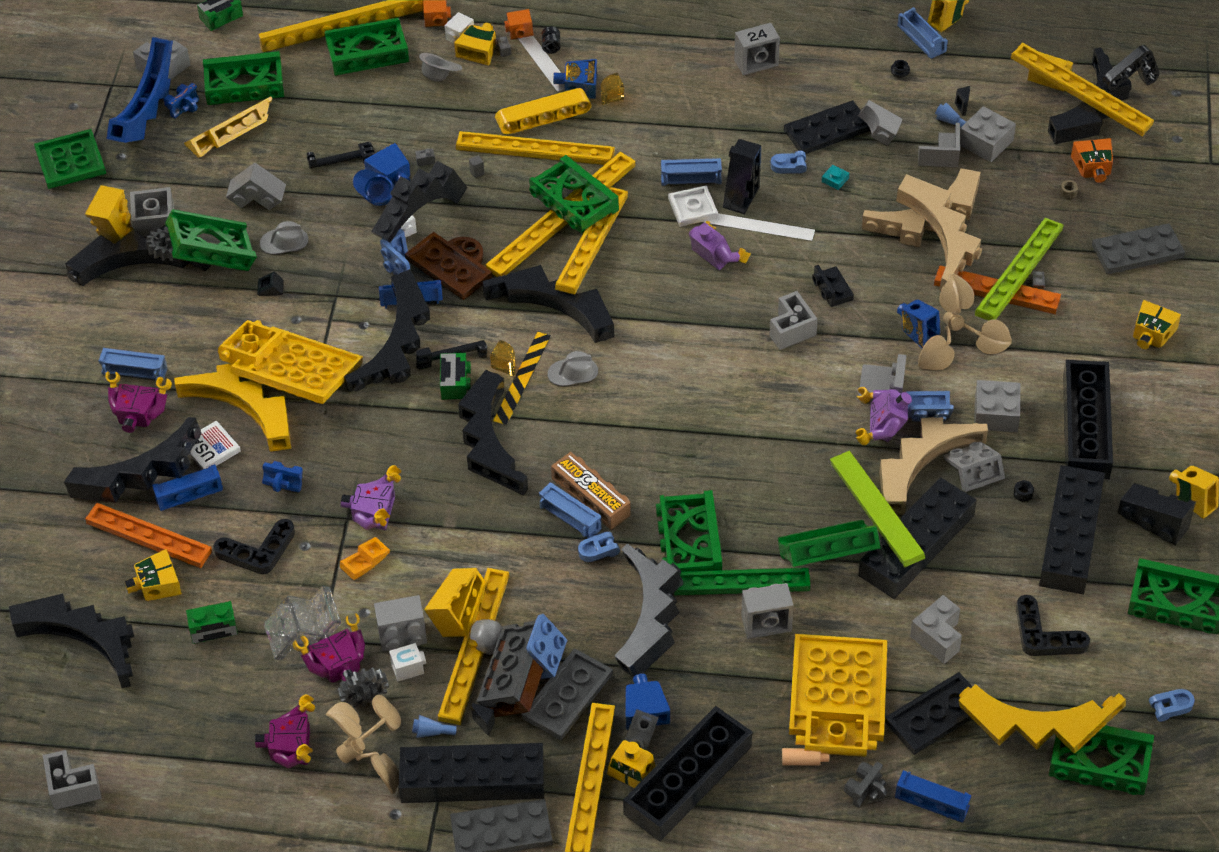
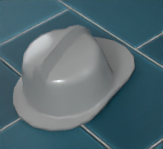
[419,53,462,82]
[260,221,309,254]
[548,351,598,386]

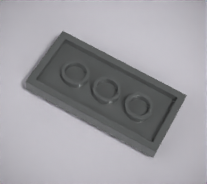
[1092,223,1185,274]
[522,648,613,741]
[450,799,553,852]

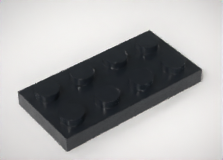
[784,100,871,154]
[885,672,973,755]

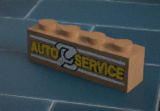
[551,452,631,530]

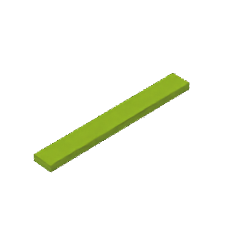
[975,218,1063,321]
[830,450,925,567]

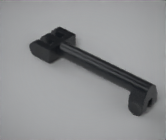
[306,142,375,169]
[416,340,487,370]

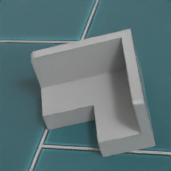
[918,123,960,167]

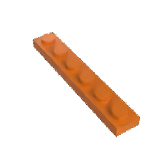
[934,265,1061,315]
[85,503,212,568]

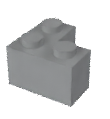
[133,40,190,79]
[226,163,286,210]
[770,291,818,350]
[910,595,962,664]
[43,750,102,810]

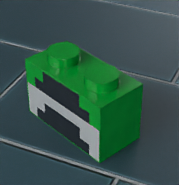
[197,0,243,31]
[440,353,471,400]
[186,601,238,644]

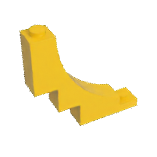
[959,684,1126,754]

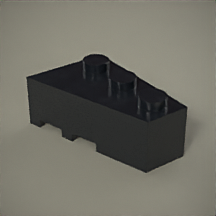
[722,139,761,215]
[1118,483,1196,546]

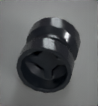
[542,26,561,54]

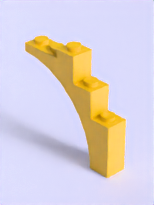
[174,364,291,452]

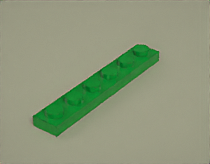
[674,568,811,596]

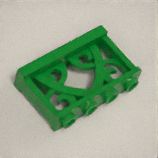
[324,18,410,76]
[203,51,284,105]
[529,155,619,234]
[165,209,257,271]
[656,490,722,572]
[778,519,880,567]
[1127,558,1219,634]
[1049,725,1154,795]

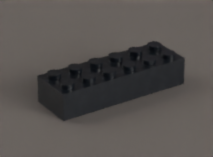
[1063,359,1113,480]
[1039,465,1105,595]
[858,477,977,599]
[623,706,753,842]
[399,743,544,803]

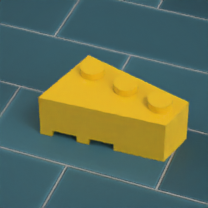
[85,185,133,244]
[424,568,485,637]

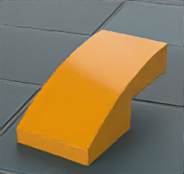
[340,537,390,580]

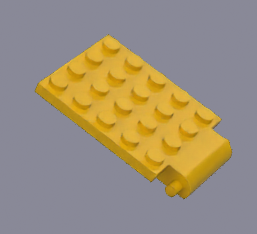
[218,320,363,404]
[789,634,887,757]

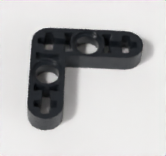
[1102,45,1160,90]
[213,519,295,575]
[1016,595,1090,656]

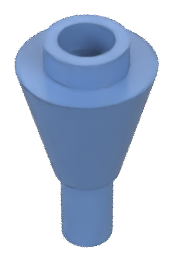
[935,103,967,127]
[412,715,456,738]

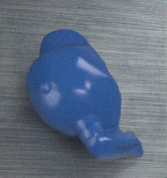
[353,169,394,206]

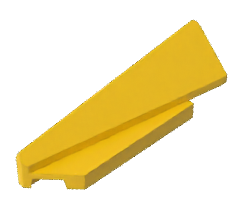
[184,96,272,158]

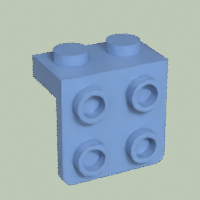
[380,228,410,275]
[906,391,954,422]
[527,614,567,679]

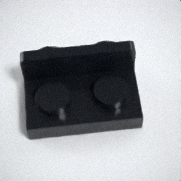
[812,265,854,307]

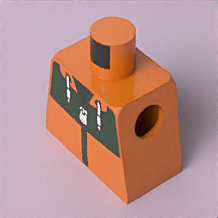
[1071,138,1113,183]

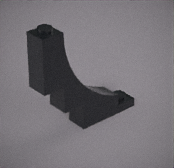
[65,225,211,286]
[482,265,614,343]
[458,370,528,496]

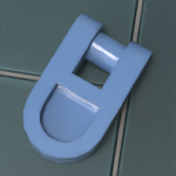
[770,151,807,174]
[578,531,620,562]
[1149,689,1195,722]

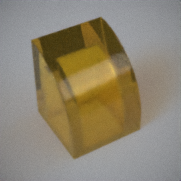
[601,73,624,105]
[490,340,516,376]

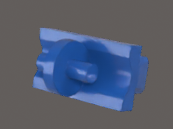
[164,83,199,119]
[262,461,303,492]

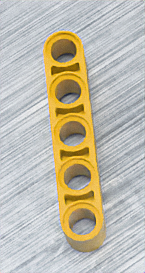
[495,88,591,135]

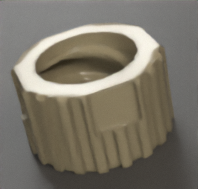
[1059,180,1078,200]

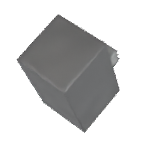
[496,36,511,57]
[415,148,435,166]
[469,155,484,178]
[1032,271,1045,290]

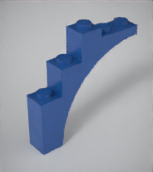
[107,37,173,143]

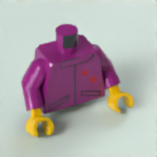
[105,371,172,433]
[293,613,365,683]
[255,694,315,768]

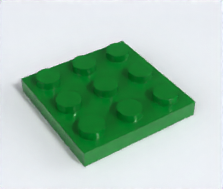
[34,129,106,189]

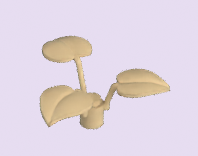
[918,274,1012,370]
[326,695,401,795]

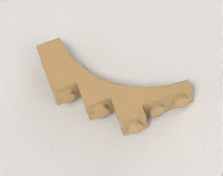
[862,169,981,247]
[896,174,982,291]
[879,417,988,515]

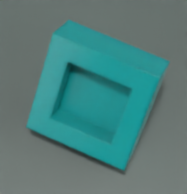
[822,165,849,190]

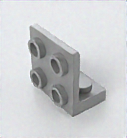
[859,354,907,401]
[943,442,1005,492]

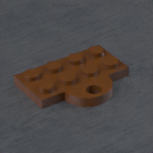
[405,232,492,300]

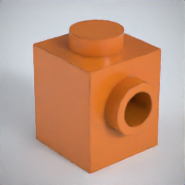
[423,0,451,27]
[504,9,534,40]

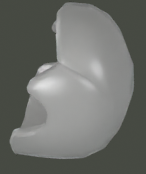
[470,619,502,655]

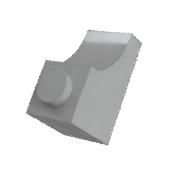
[858,100,903,146]

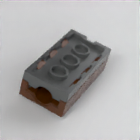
[477,620,543,717]

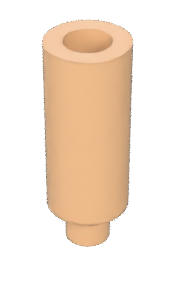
[782,748,829,766]

